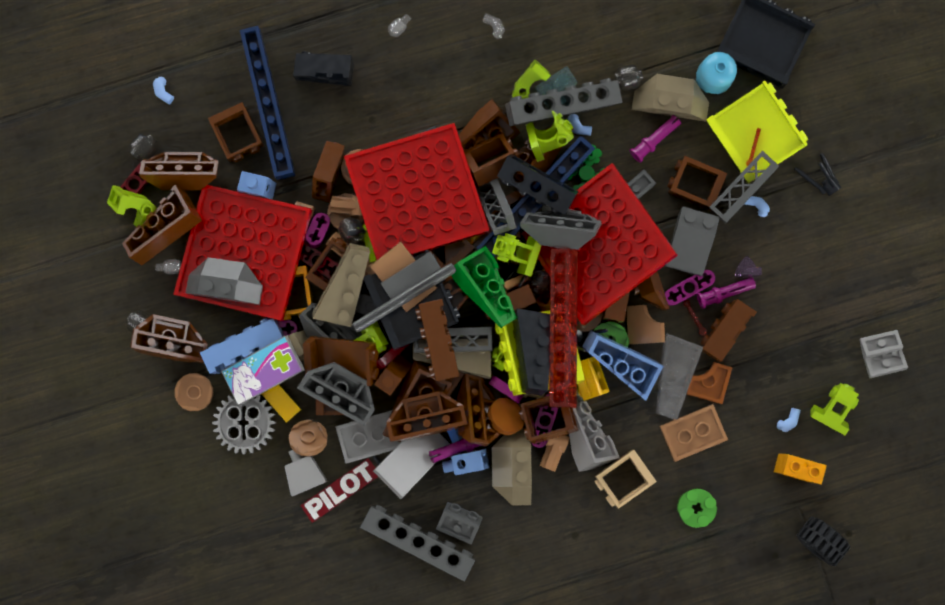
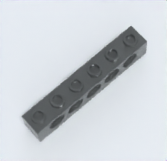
[505,78,622,126]
[360,505,475,582]

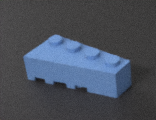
[200,318,284,374]
[582,330,663,400]

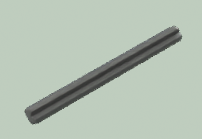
[352,263,456,332]

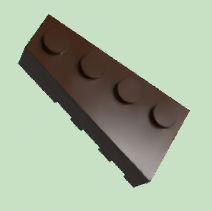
[122,185,202,265]
[415,299,459,381]

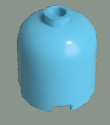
[696,52,737,95]

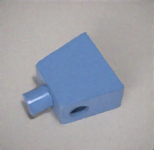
[237,171,277,200]
[442,449,490,475]

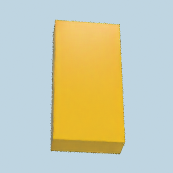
[262,385,302,422]

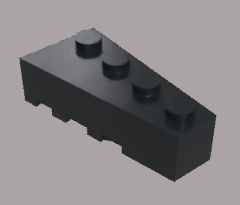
[513,309,554,396]

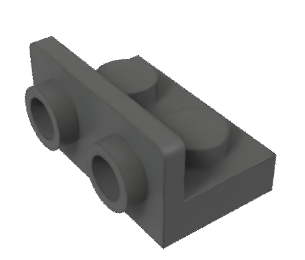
[436,502,483,544]

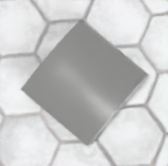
[860,330,908,378]

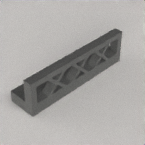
[709,151,779,224]
[475,179,517,236]
[414,327,492,353]

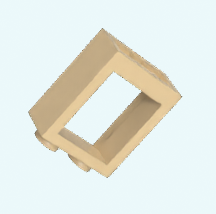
[594,449,657,509]

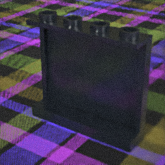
[717,0,815,89]
[363,250,461,350]

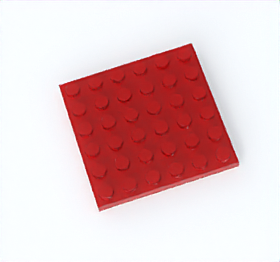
[344,123,490,260]
[521,163,678,326]
[174,185,312,321]

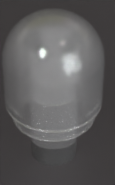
[388,14,411,37]
[156,259,182,274]

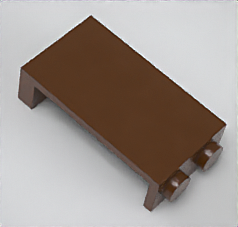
[303,336,380,386]

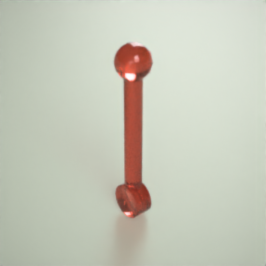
[746,128,761,166]
[683,300,707,335]

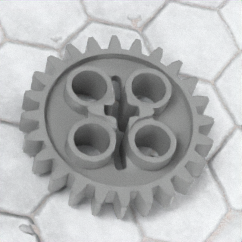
[212,395,276,454]

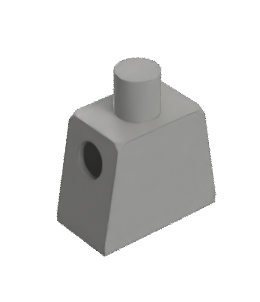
[285,450,328,496]

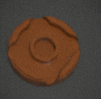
[488,398,525,435]

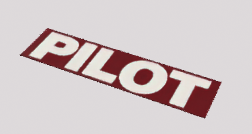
[300,458,378,523]

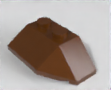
[139,152,219,190]
[633,271,669,311]
[130,314,208,363]
[456,374,500,446]
[386,391,468,442]

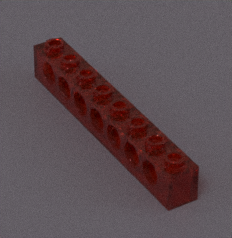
[549,248,578,408]

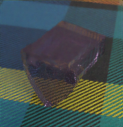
[735,256,762,278]

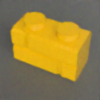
[578,357,610,401]

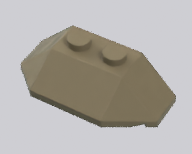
[631,74,709,122]
[492,428,532,505]

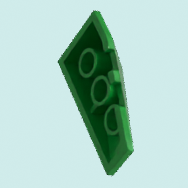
[451,246,517,328]

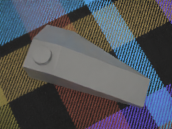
[566,390,620,472]

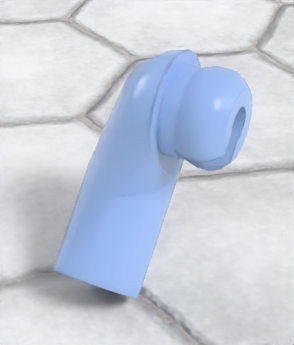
[153,77,174,104]
[568,114,592,136]
[745,196,770,217]
[777,408,801,432]

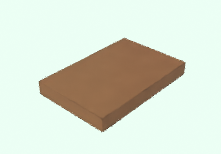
[370,242,437,312]
[659,404,728,462]

